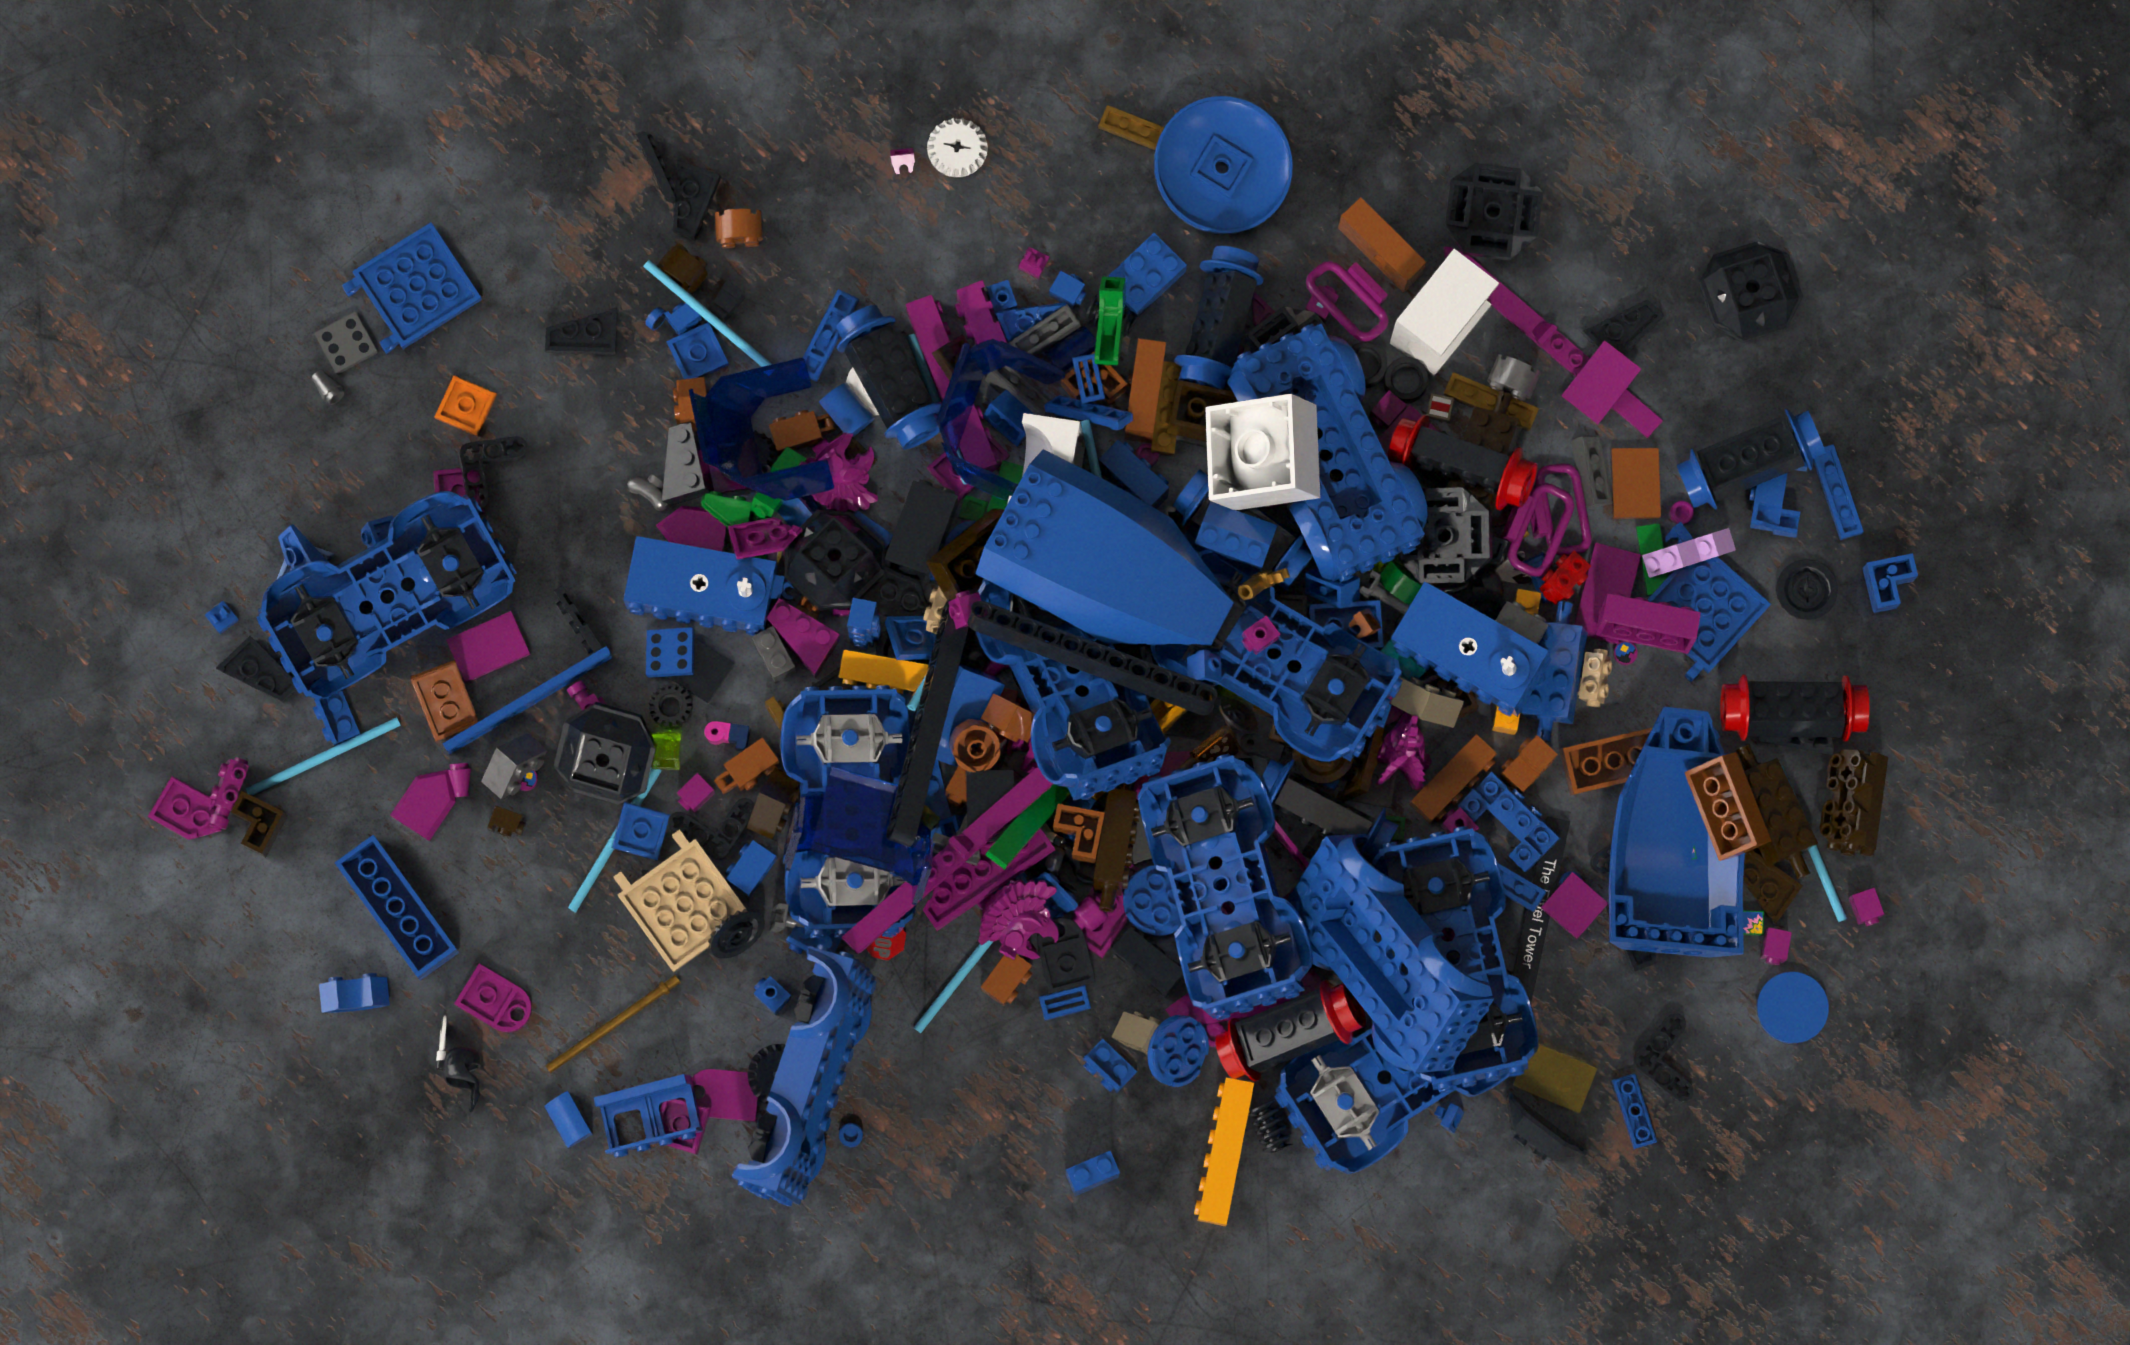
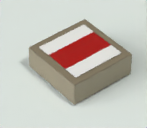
[1426,393,1454,422]

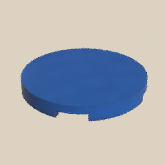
[1123,865,1182,936]
[1756,972,1829,1044]
[1148,1015,1209,1087]

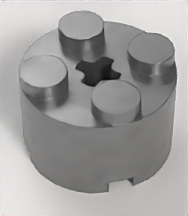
[1487,354,1541,402]

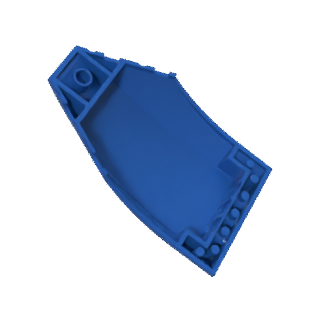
[976,449,1234,645]
[1609,707,1745,958]

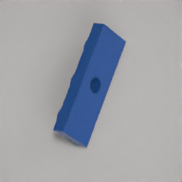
[1611,1073,1657,1150]

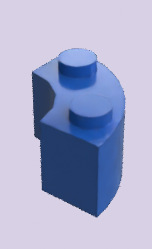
[319,973,390,1013]

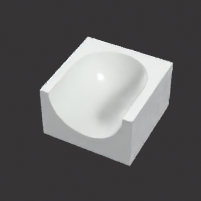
[1206,394,1320,510]
[1008,413,1085,503]

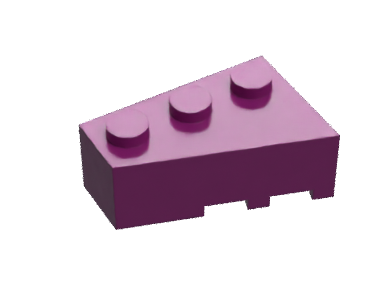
[954,280,1009,365]
[767,598,840,679]

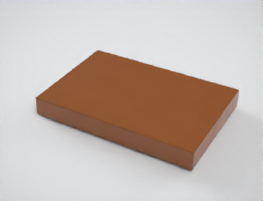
[1611,448,1661,519]
[410,660,479,742]

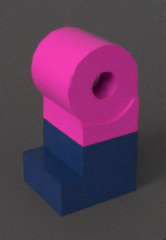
[704,721,751,752]

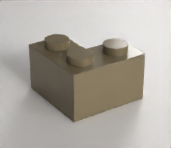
[1391,676,1464,728]
[1112,1011,1162,1055]

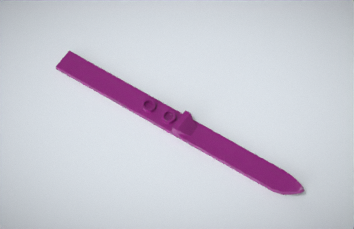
[1443,246,1663,438]
[842,767,1053,955]

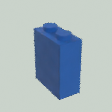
[1065,1150,1120,1196]

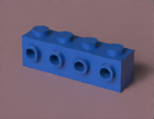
[847,598,881,650]

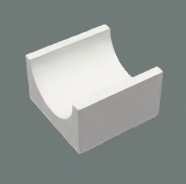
[1390,249,1499,377]

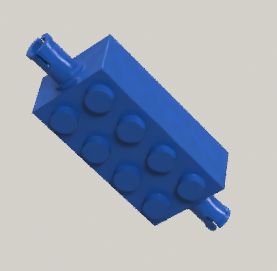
[1521,601,1588,743]

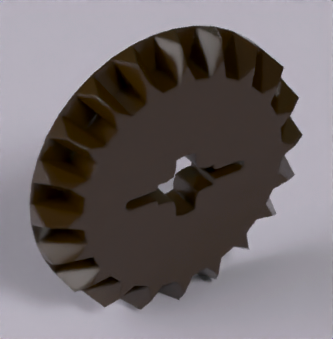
[1293,748,1354,784]

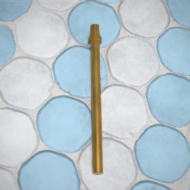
[545,975,681,1073]

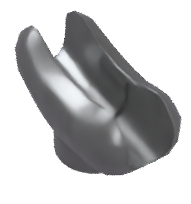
[627,474,668,511]

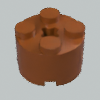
[715,209,763,248]
[949,719,1000,772]

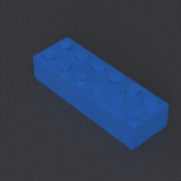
[335,835,459,981]

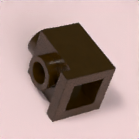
[487,805,526,837]

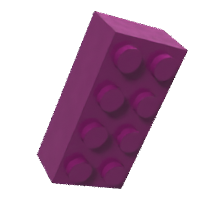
[1595,592,1701,654]

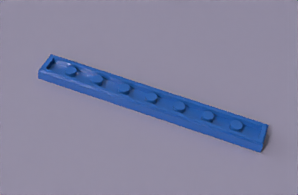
[442,646,612,754]

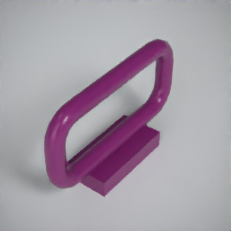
[1306,261,1389,342]
[1529,463,1592,556]
[1500,483,1575,577]

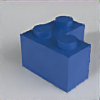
[1862,553,1918,613]

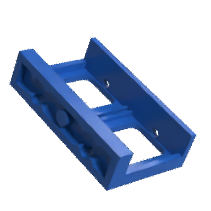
[594,1074,703,1158]

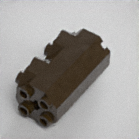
[1820,750,1888,857]

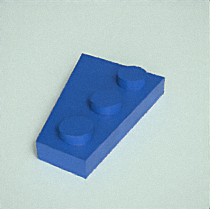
[994,302,1068,354]

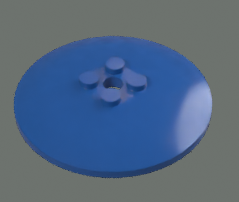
[1154,96,1293,234]

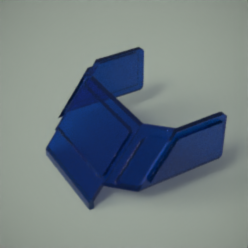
[936,339,1066,500]
[689,358,834,501]
[783,767,933,905]

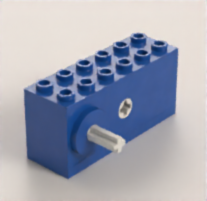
[623,536,778,636]
[1391,581,1551,717]

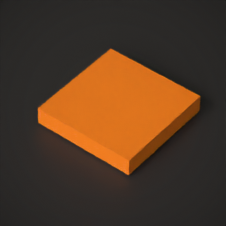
[435,375,497,437]

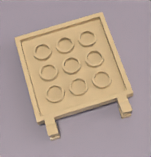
[614,829,746,973]

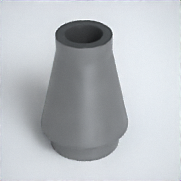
[312,370,344,405]

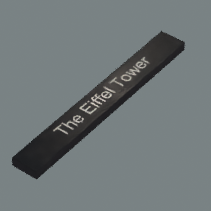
[1512,816,1570,1003]

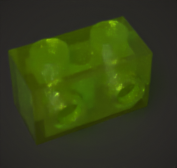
[650,731,682,770]

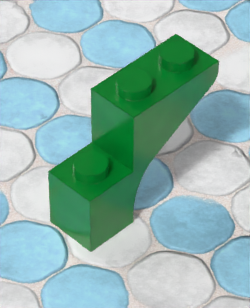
[1095,276,1126,365]
[748,447,807,522]
[701,491,766,559]

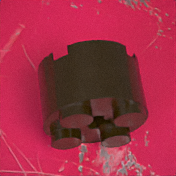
[656,243,708,295]

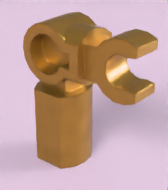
[1238,568,1290,600]

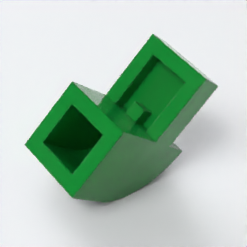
[1380,560,1423,605]

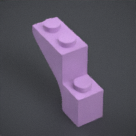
[1642,528,1736,578]

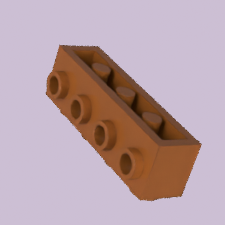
[1409,734,1497,824]

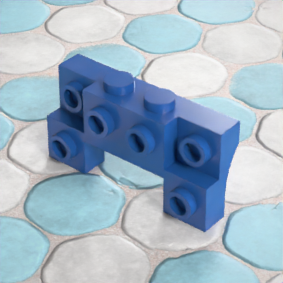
[1750,449,1808,538]
[1457,771,1562,872]

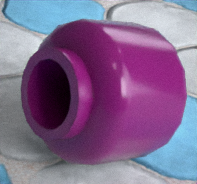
[1073,895,1108,931]

